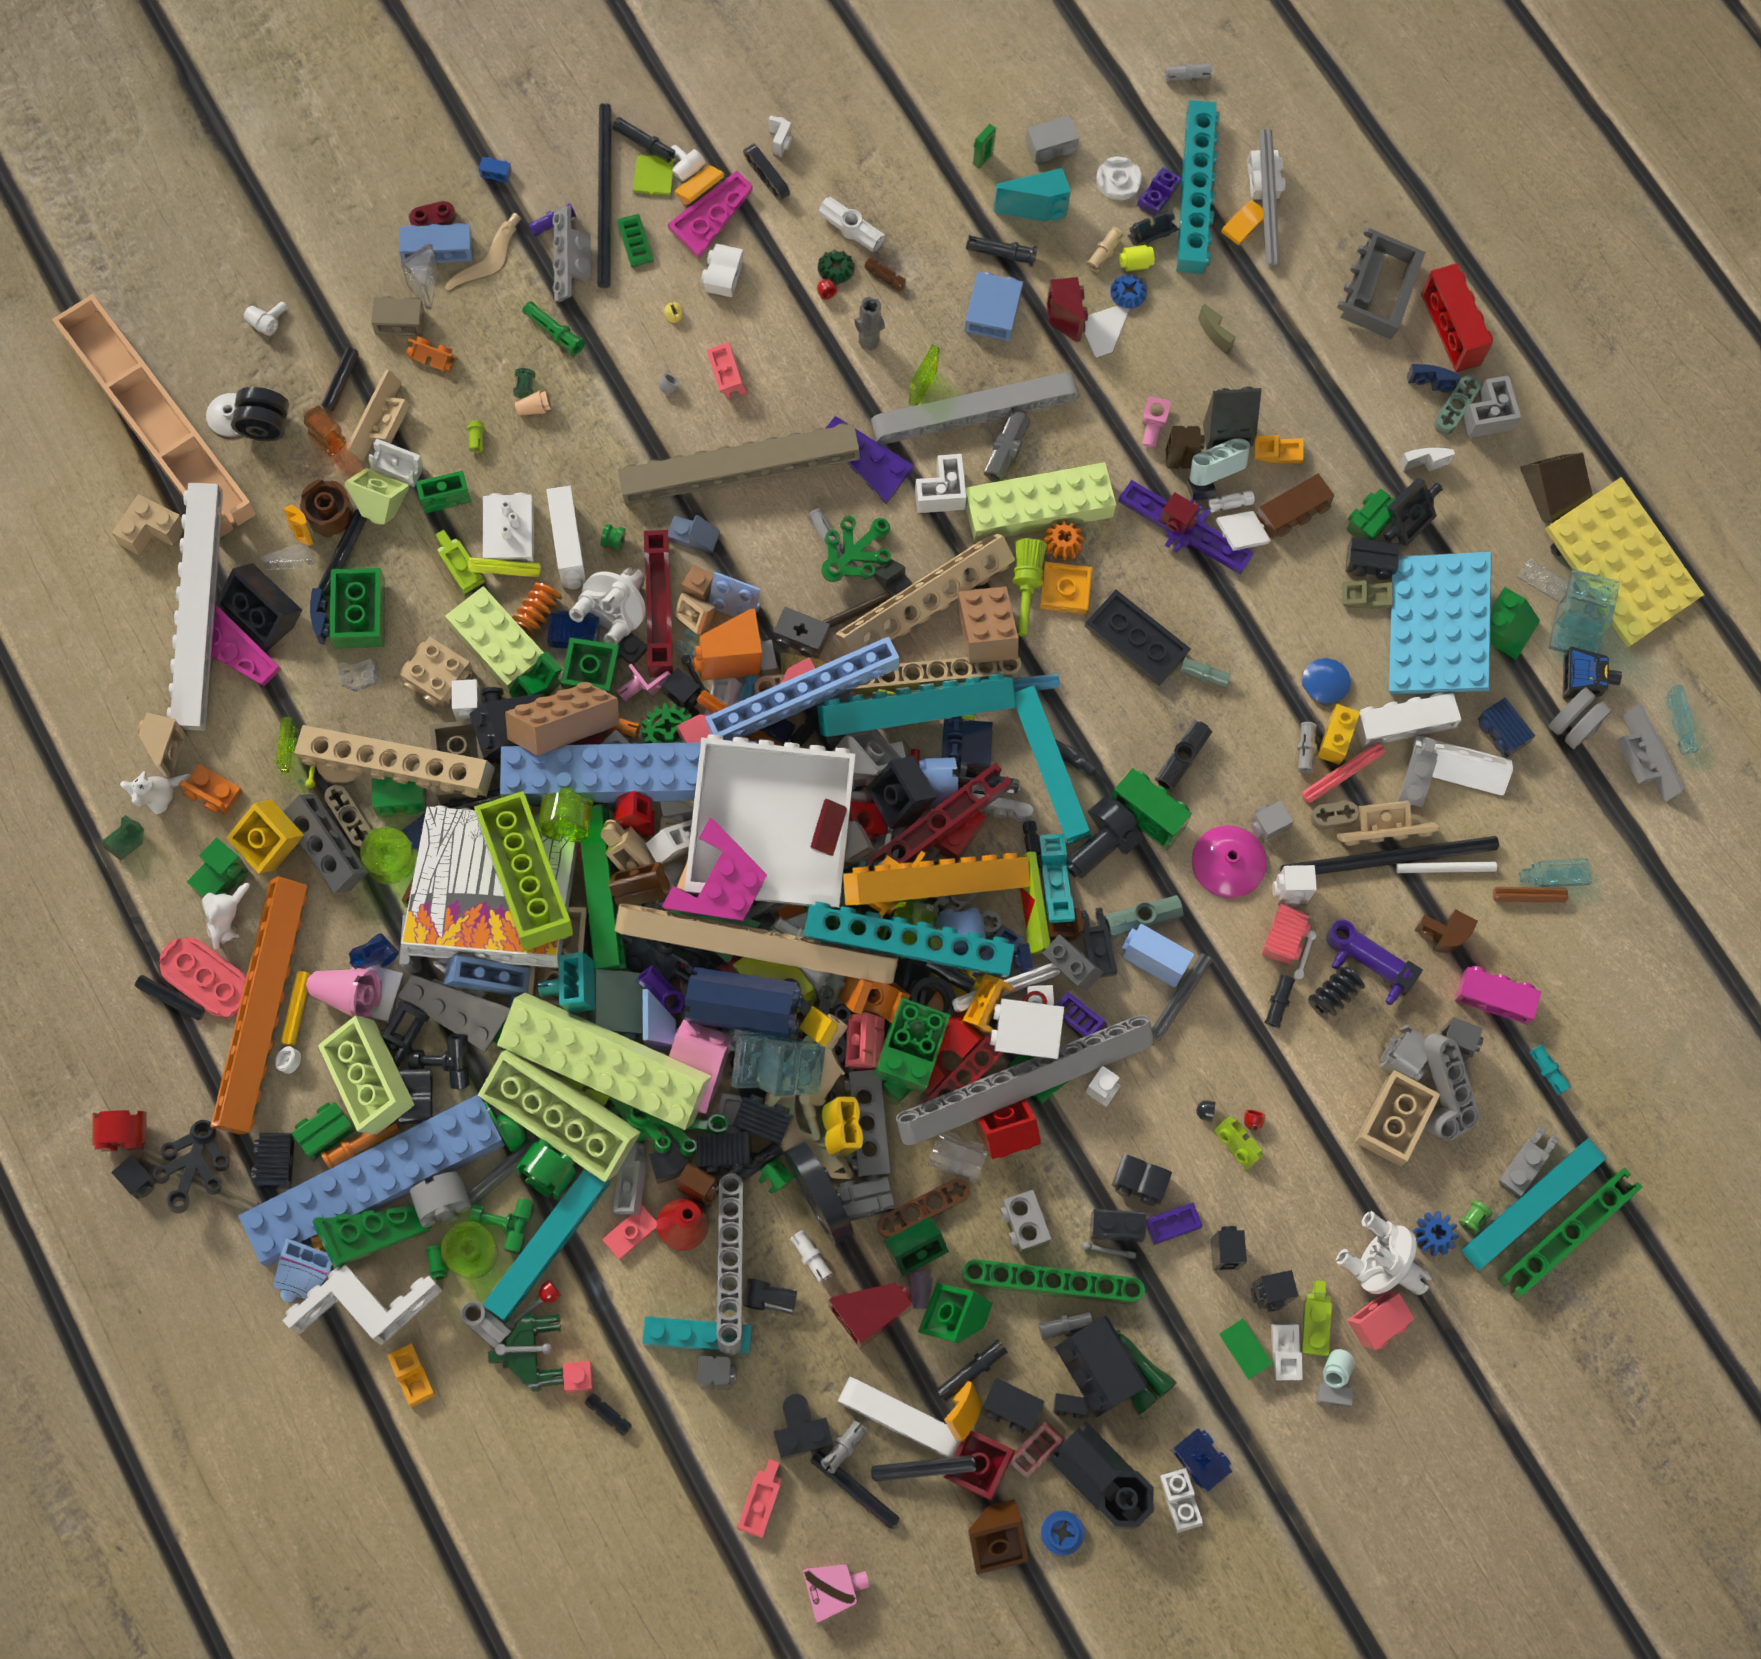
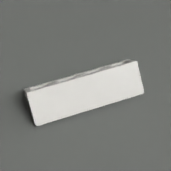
[1413,735,1513,795]

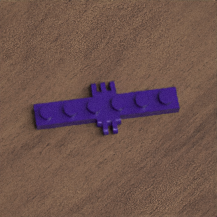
[1118,480,1254,575]

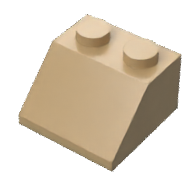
[138,712,187,779]

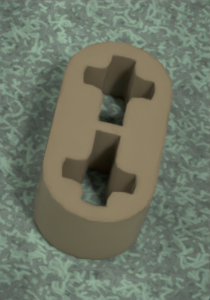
[1311,801,1359,829]

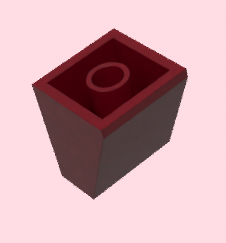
[828,1283,913,1349]

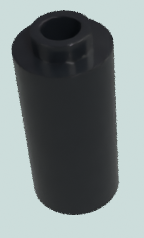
[1066,827,1120,878]

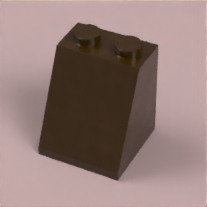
[1520,452,1593,524]

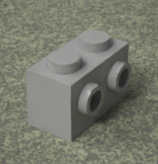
[1025,115,1079,163]

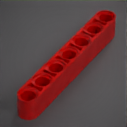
[924,990,1047,1103]

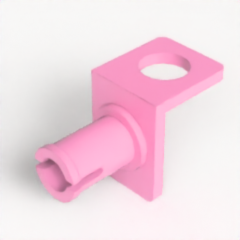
[1142,396,1171,448]
[616,664,671,702]

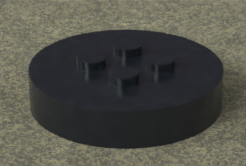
[784,1141,854,1245]

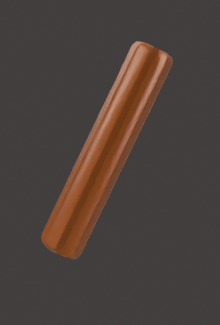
[1493,887,1568,903]

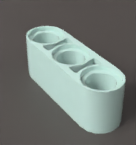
[1190,438,1250,486]

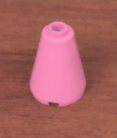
[307,969,382,1019]

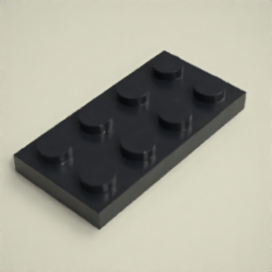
[1084,589,1191,686]

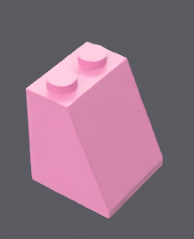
[669,1020,733,1114]

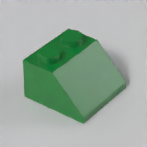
[1490,587,1540,659]

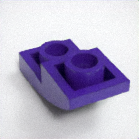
[1136,167,1182,216]

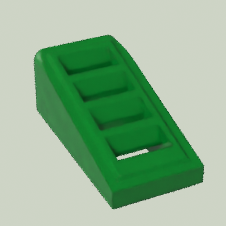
[617,214,653,268]

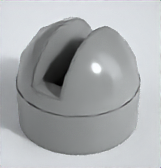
[659,373,680,394]

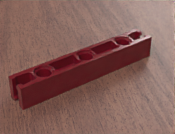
[865,762,1012,871]

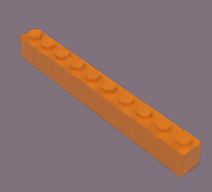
[210,876,308,1135]

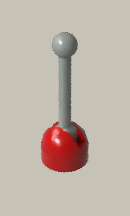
[505,1280,562,1331]

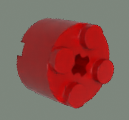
[92,1110,147,1152]

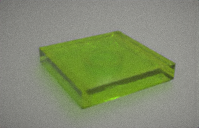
[909,344,940,406]

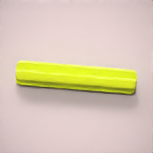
[468,558,541,577]

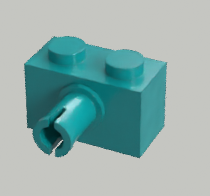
[538,952,595,1014]

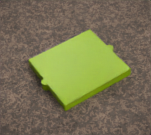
[633,155,675,196]

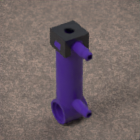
[1326,920,1423,1005]

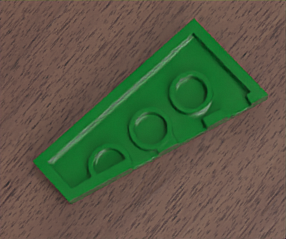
[312,1205,432,1268]

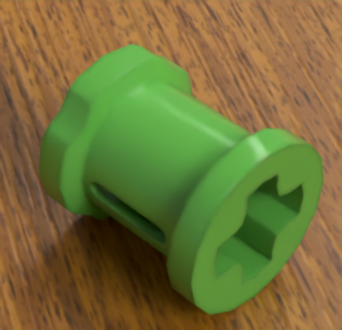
[1458,1200,1493,1235]

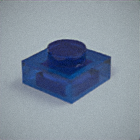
[1014,943,1033,974]

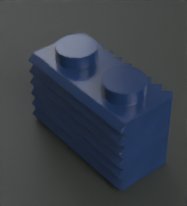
[1478,697,1536,757]

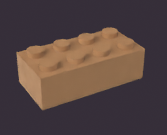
[505,682,619,756]

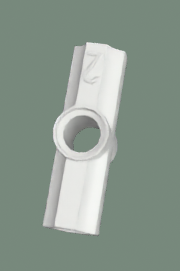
[818,197,885,252]

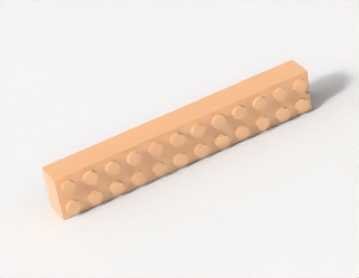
[52,294,256,538]

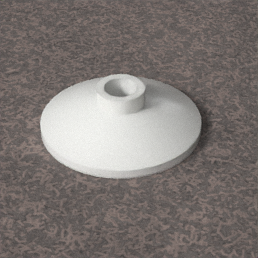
[206,393,240,437]

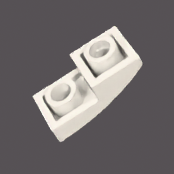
[1160,1468,1203,1533]

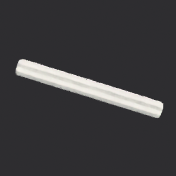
[952,963,1060,1012]

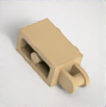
[601,820,656,871]

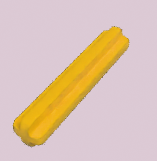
[281,971,311,1046]

